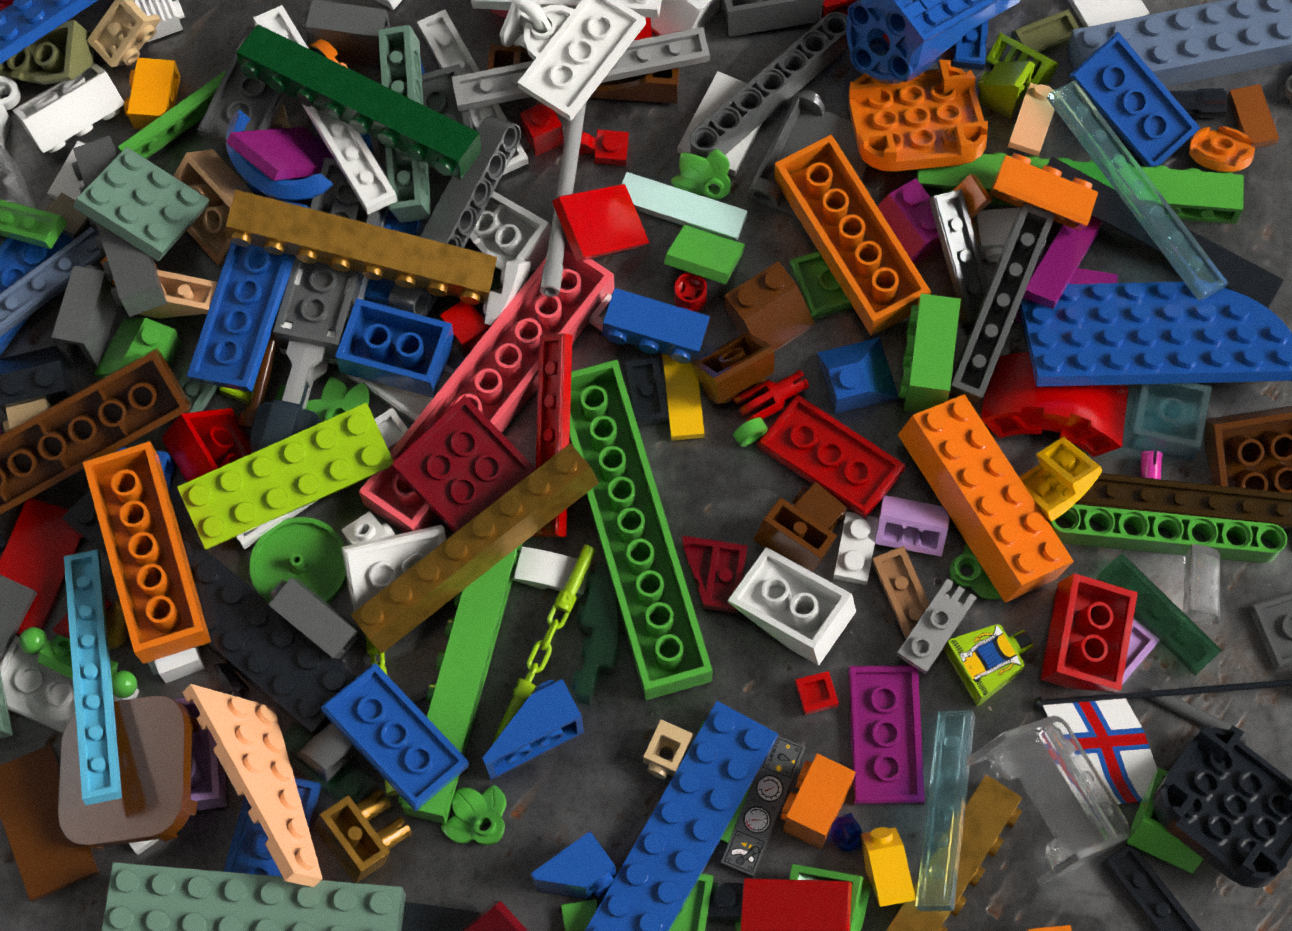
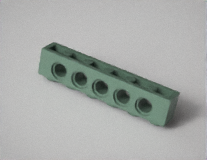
[378,25,431,223]

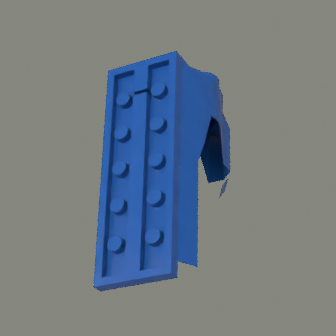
[845,0,1020,84]

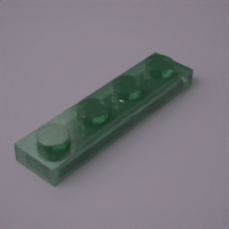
[1096,553,1222,676]

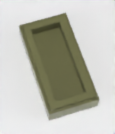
[1011,9,1079,60]

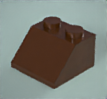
[724,261,815,352]
[691,332,774,404]

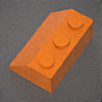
[989,153,1098,231]

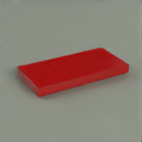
[757,394,905,520]
[0,498,83,637]

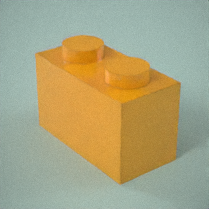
[124,58,181,129]

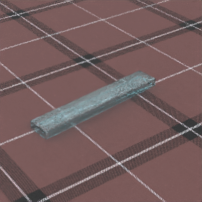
[915,710,975,911]

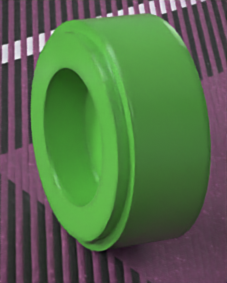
[733,417,768,447]

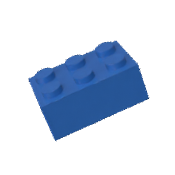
[335,298,455,398]

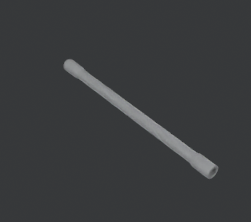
[540,101,587,297]

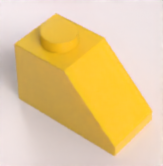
[861,827,915,907]

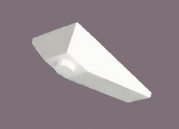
[440,191,551,272]

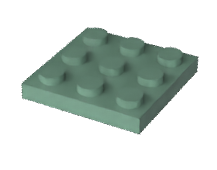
[73,147,210,261]

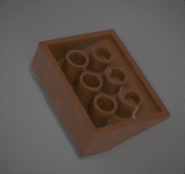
[1202,406,1292,494]

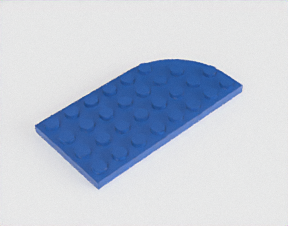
[1019,281,1292,387]

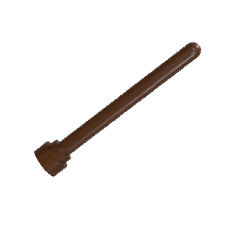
[238,276,290,430]

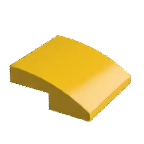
[1019,437,1102,522]

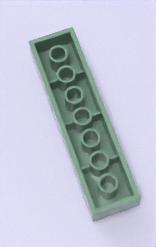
[102,862,406,931]

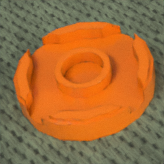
[1189,126,1255,172]

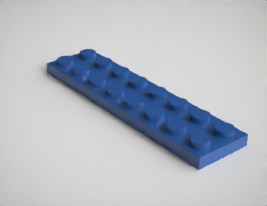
[585,701,778,931]

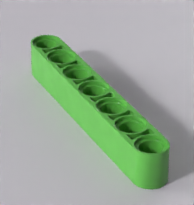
[1047,504,1287,563]

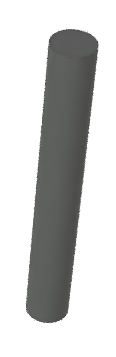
[1148,686,1249,744]

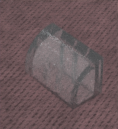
[1183,544,1220,625]

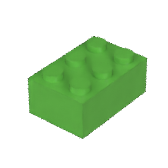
[898,293,961,412]

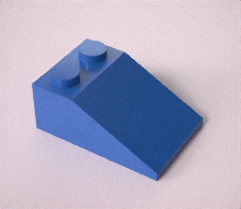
[482,679,584,780]

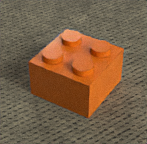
[780,753,856,850]

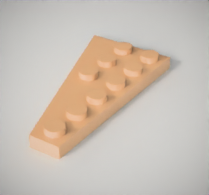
[182,684,323,887]

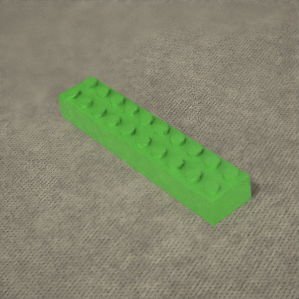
[569,360,713,700]

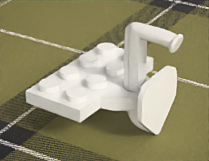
[500,0,646,121]

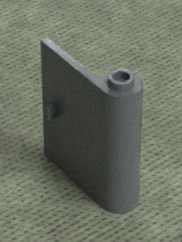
[748,90,869,217]

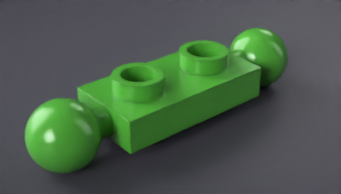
[19,627,137,698]

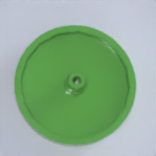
[249,517,347,604]

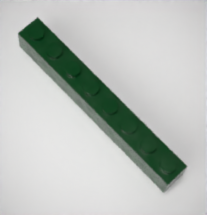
[236,24,482,180]

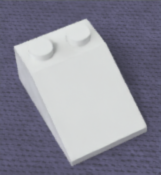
[728,547,856,666]

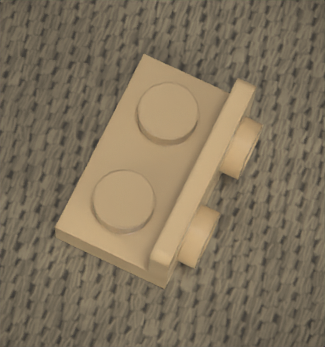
[86,0,161,67]

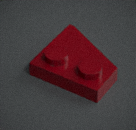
[682,536,748,614]

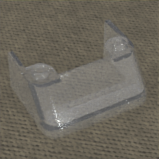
[965,716,1131,886]

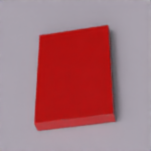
[552,184,649,262]
[740,878,852,931]

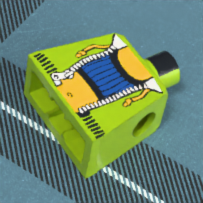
[944,624,1033,706]

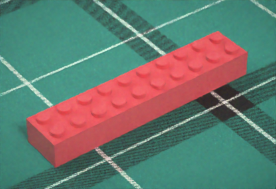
[359,243,614,533]

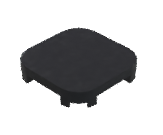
[1152,725,1292,888]

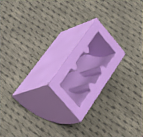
[875,495,949,557]

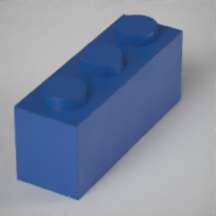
[601,288,710,363]

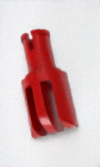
[733,370,809,422]

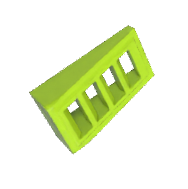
[985,32,1059,86]

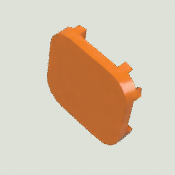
[849,60,988,171]

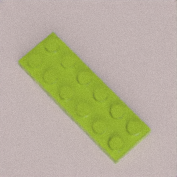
[177,402,394,550]

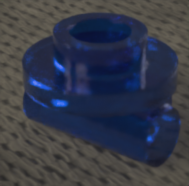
[831,813,863,852]

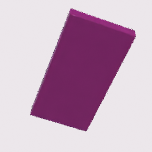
[226,127,334,181]
[848,665,925,805]

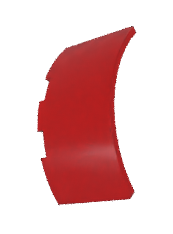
[981,352,1128,457]

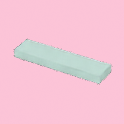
[622,172,748,241]

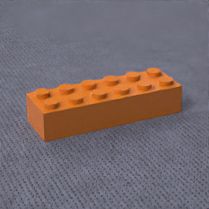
[774,134,931,336]
[898,394,1074,603]
[83,441,211,664]

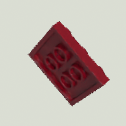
[390,395,536,533]

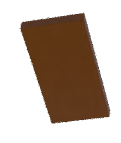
[0,744,100,902]

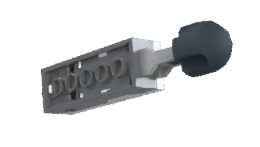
[250,157,389,453]

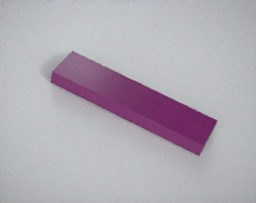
[1023,216,1103,309]

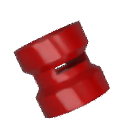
[674,273,707,313]

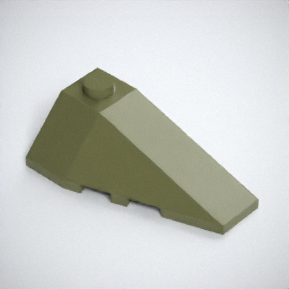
[0,20,95,85]

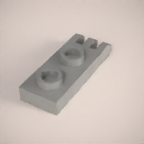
[897,578,977,674]

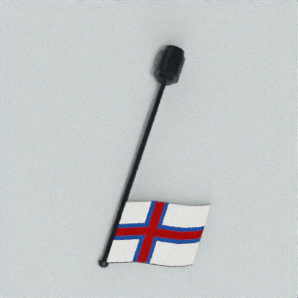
[1034,679,1292,807]

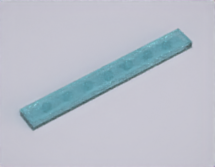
[1047,81,1228,301]

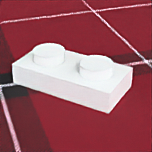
[833,512,879,585]

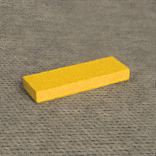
[662,354,704,441]

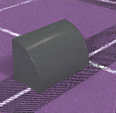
[297,721,359,782]

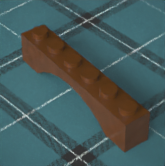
[487,44,680,104]

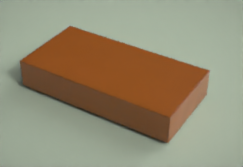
[1227,84,1279,148]

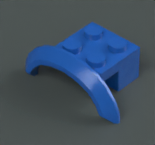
[226,109,333,208]

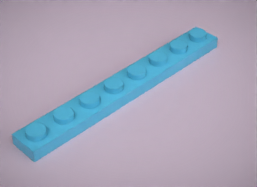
[64,549,122,805]

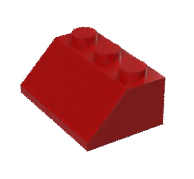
[162,408,252,482]
[1040,573,1138,692]

